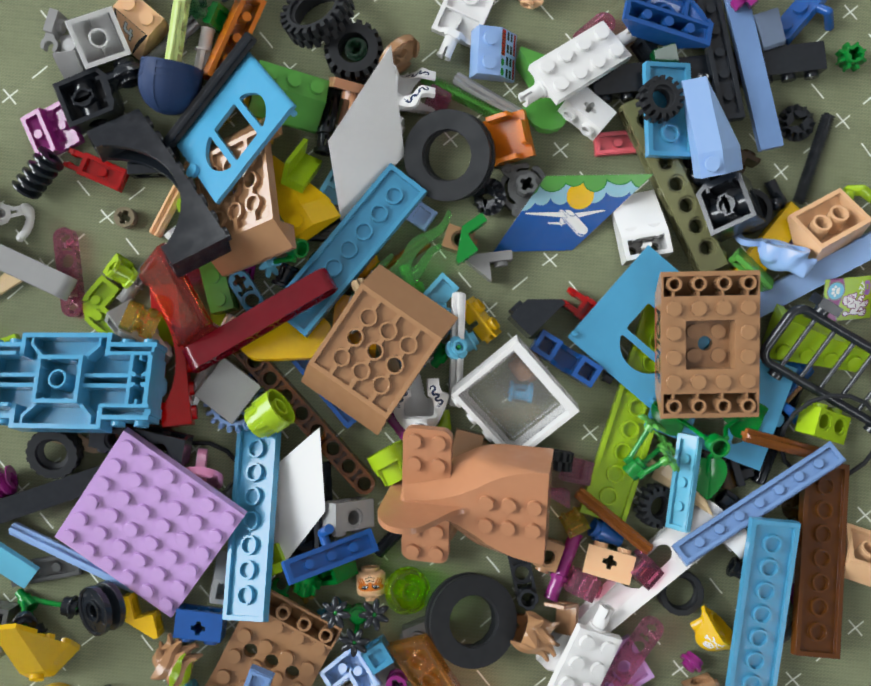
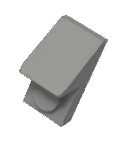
[52,35,87,79]
[465,250,513,282]

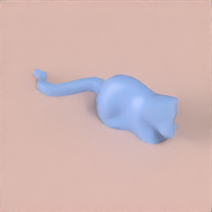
[734,234,818,278]

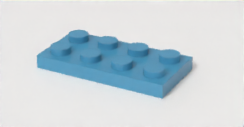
[642,61,691,159]

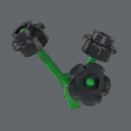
[12,588,79,634]

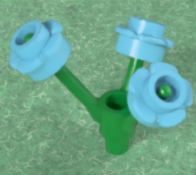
[430,302,480,368]

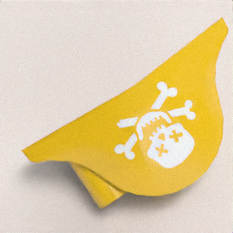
[690,605,733,652]

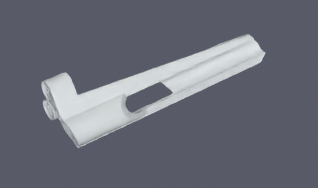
[536,500,747,672]

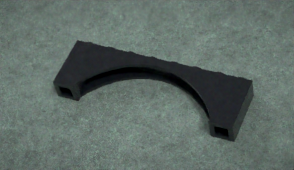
[86,108,232,278]

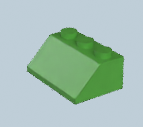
[248,60,329,134]

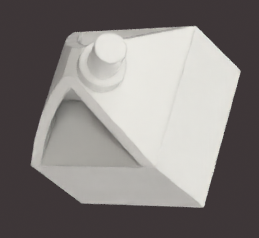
[64,6,132,69]

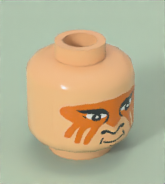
[356,565,387,601]

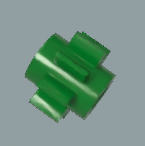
[835,42,867,72]
[293,574,322,597]

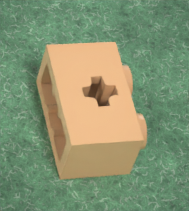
[582,540,636,585]

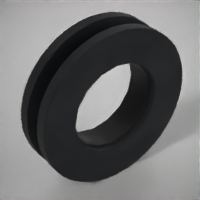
[404,109,496,201]
[425,572,517,669]

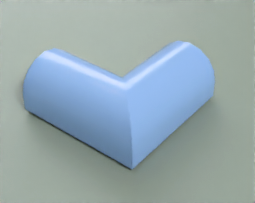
[319,649,383,686]

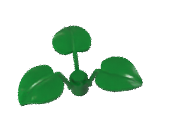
[651,401,768,500]

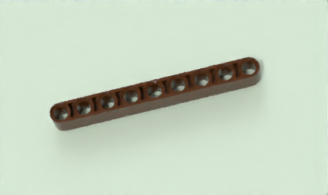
[233,350,376,495]

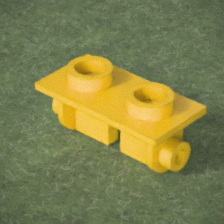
[465,296,502,344]

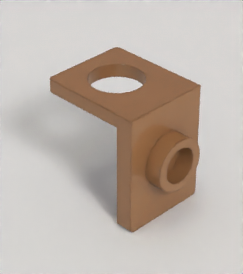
[544,600,579,636]

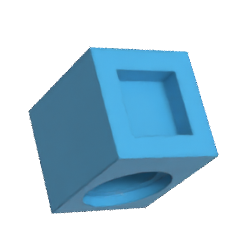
[361,634,395,675]

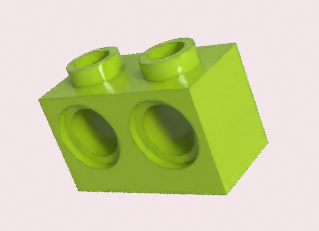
[794,402,851,445]

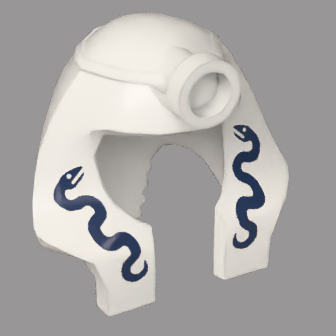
[394,65,436,115]
[393,374,449,430]

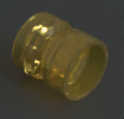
[118,299,163,339]

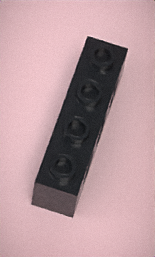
[88,424,194,466]

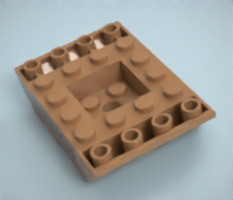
[655,270,760,419]

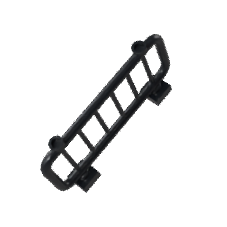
[760,291,871,433]

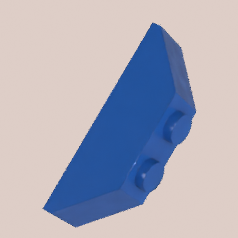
[622,0,714,49]

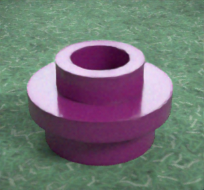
[680,651,703,673]

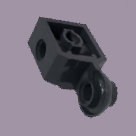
[52,57,140,134]
[690,168,766,242]

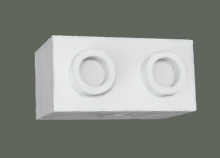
[558,87,617,141]

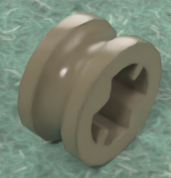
[114,207,138,229]

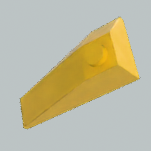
[272,155,341,241]
[0,623,80,682]

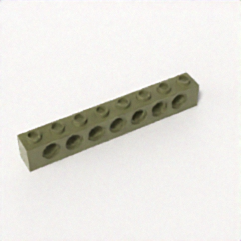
[616,98,728,271]

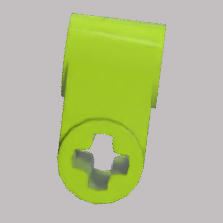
[102,252,138,289]

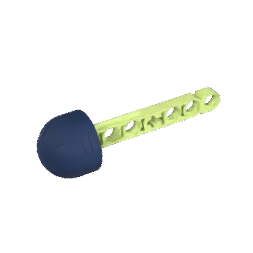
[138,0,204,115]

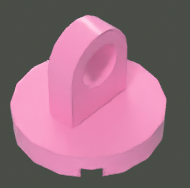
[185,448,224,490]

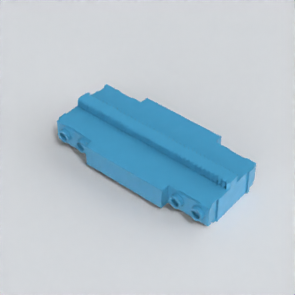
[0,333,168,433]

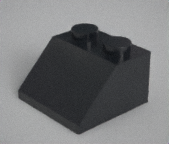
[507,299,565,338]

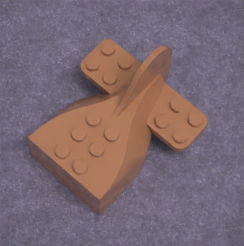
[378,424,554,565]

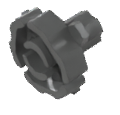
[500,162,546,217]

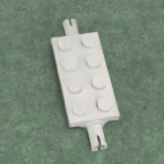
[431,0,495,61]
[518,21,637,107]
[547,602,623,686]

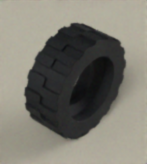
[25,432,85,479]

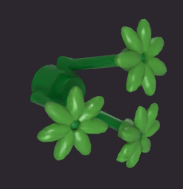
[622,414,680,481]

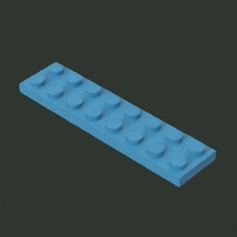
[286,163,427,337]
[222,426,282,622]
[725,516,801,686]

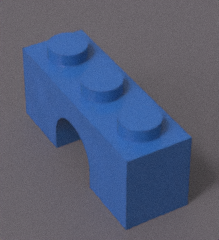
[529,329,604,388]

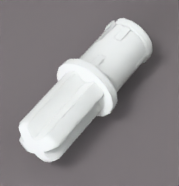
[194,26,216,70]

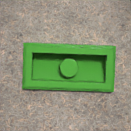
[728,248,774,292]

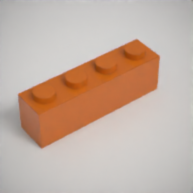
[203,0,267,81]

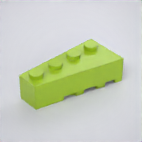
[762,304,869,372]

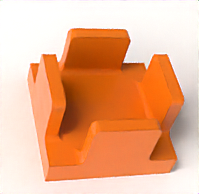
[482,109,536,168]

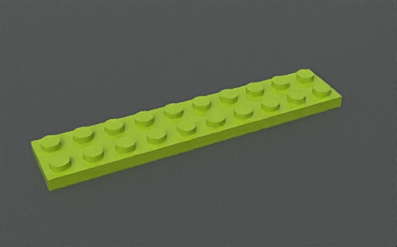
[578,304,655,523]

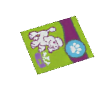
[824,275,871,321]

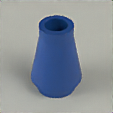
[587,518,624,547]

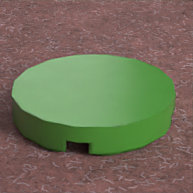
[523,98,567,134]

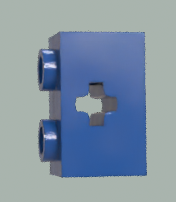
[173,603,227,645]

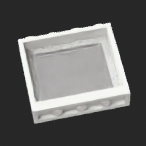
[451,334,580,447]

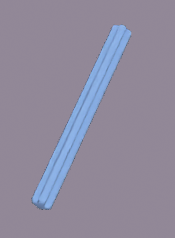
[8,522,133,593]

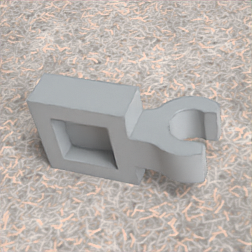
[40,8,68,52]

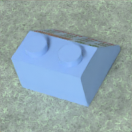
[469,24,517,83]

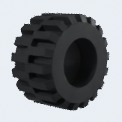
[324,19,383,85]

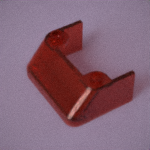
[139,242,220,348]

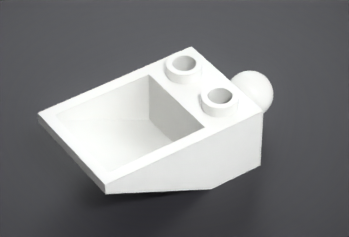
[611,190,673,266]

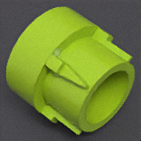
[244,389,295,438]
[367,439,403,486]

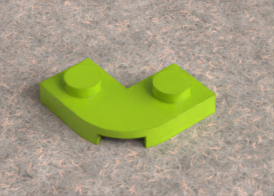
[82,275,122,333]

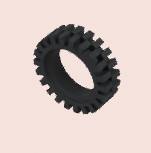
[280,0,355,49]

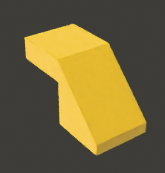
[123,592,165,639]

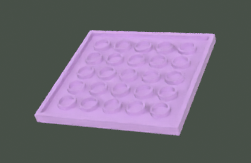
[55,427,248,618]

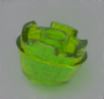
[384,566,430,615]

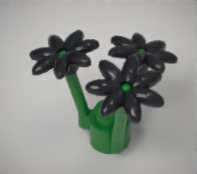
[320,596,389,657]

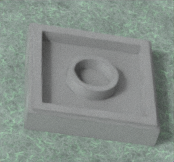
[195,358,263,424]

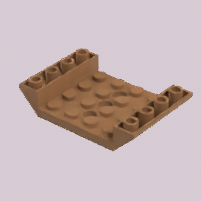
[195,117,296,277]
[301,264,458,435]
[205,590,343,686]

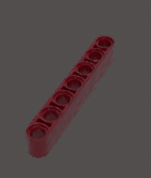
[182,268,338,373]

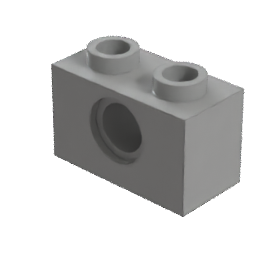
[322,497,374,536]

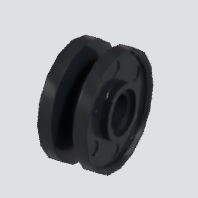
[78,581,126,636]

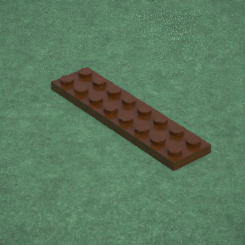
[790,464,850,659]

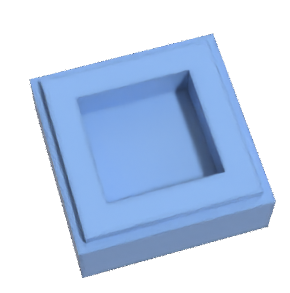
[406,201,438,233]

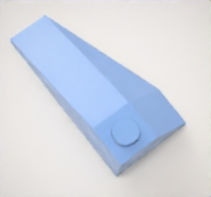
[681,76,743,179]

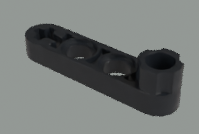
[507,555,539,610]

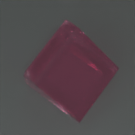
[425,84,452,111]
[551,488,570,509]

